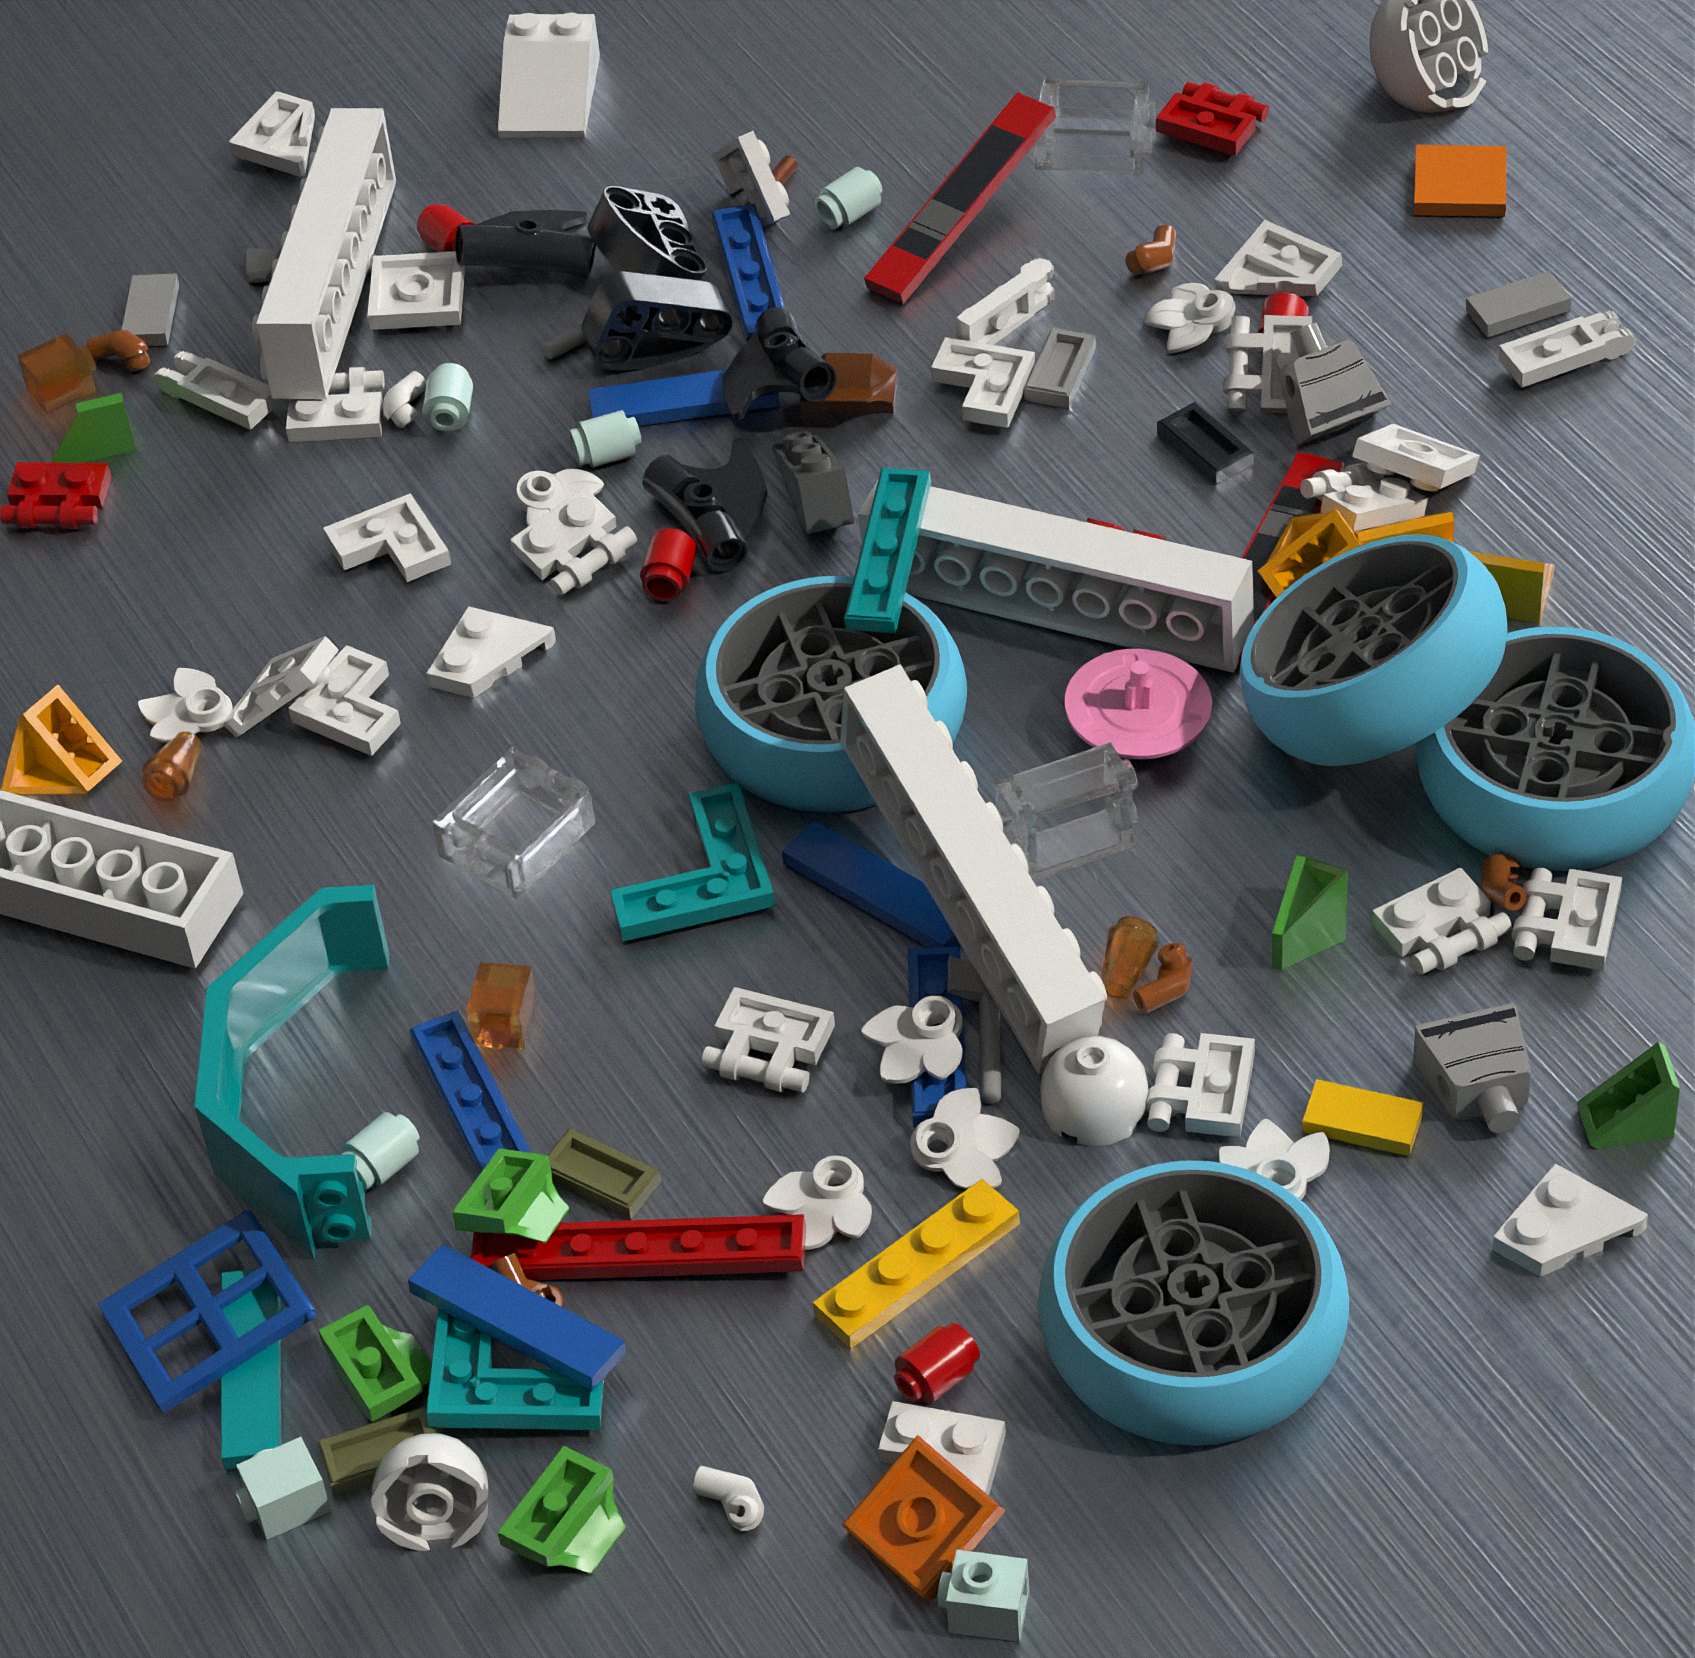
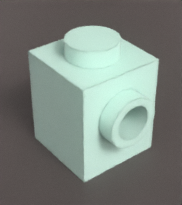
[234,1437,331,1540]
[938,1550,1030,1642]

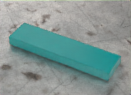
[844,467,931,633]
[221,1269,282,1470]

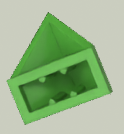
[51,393,136,463]
[1272,855,1348,970]
[1576,1042,1680,1149]

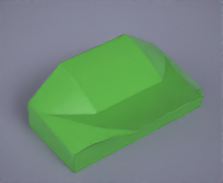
[452,1148,569,1243]
[318,1304,432,1422]
[498,1446,626,1573]

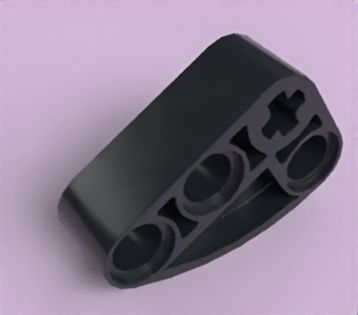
[587,186,707,281]
[581,271,733,370]

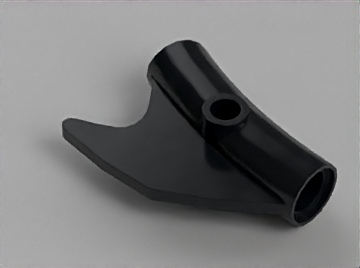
[455,210,596,278]
[722,307,837,421]
[642,438,768,572]

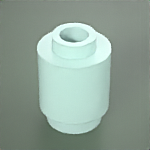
[814,167,882,229]
[422,363,473,431]
[569,410,642,468]
[341,1112,420,1191]

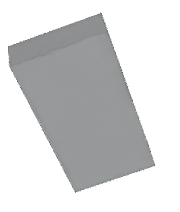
[1466,271,1572,338]
[121,273,179,346]
[1024,328,1096,409]

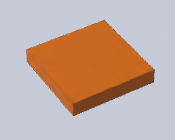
[1414,145,1507,217]
[841,1435,1006,1602]

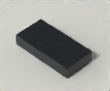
[1157,402,1254,485]

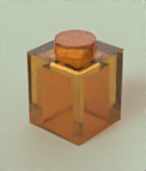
[17,333,96,414]
[466,962,538,1049]

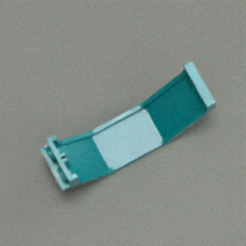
[194,885,389,1259]

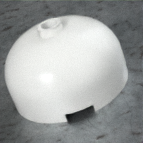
[1369,0,1488,113]

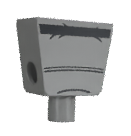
[1279,322,1391,445]
[1413,1002,1531,1133]

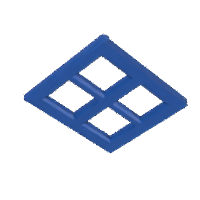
[98,1210,317,1413]

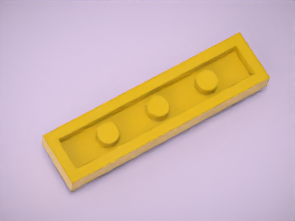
[813,1179,1020,1349]

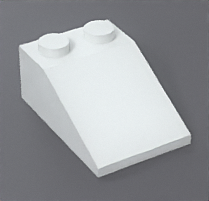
[498,13,600,138]

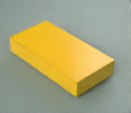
[1302,1079,1424,1156]

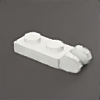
[956,258,1054,345]
[1498,310,1636,388]
[154,350,280,430]

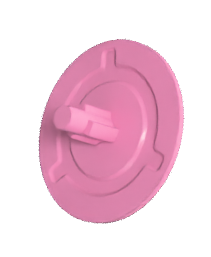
[1064,648,1212,759]

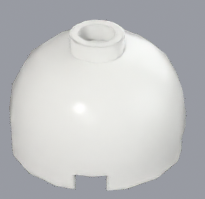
[1040,1036,1149,1147]
[371,1434,488,1551]

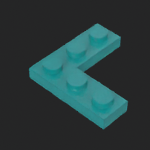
[610,782,775,941]
[427,1308,604,1430]

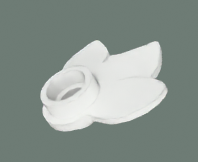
[1143,283,1236,354]
[516,469,604,526]
[138,668,233,743]
[861,996,963,1084]
[910,1088,1020,1190]
[1219,1119,1330,1200]
[763,1156,872,1250]

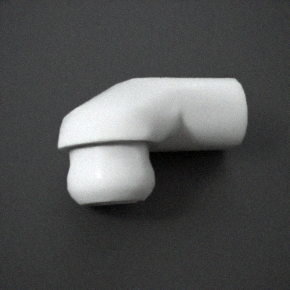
[383,371,427,428]
[693,1466,764,1531]

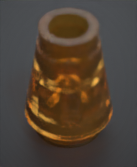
[142,732,203,802]
[1101,916,1159,999]

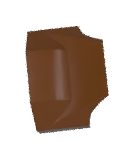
[800,353,898,413]

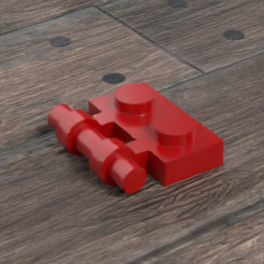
[1156,82,1269,156]
[0,462,112,529]

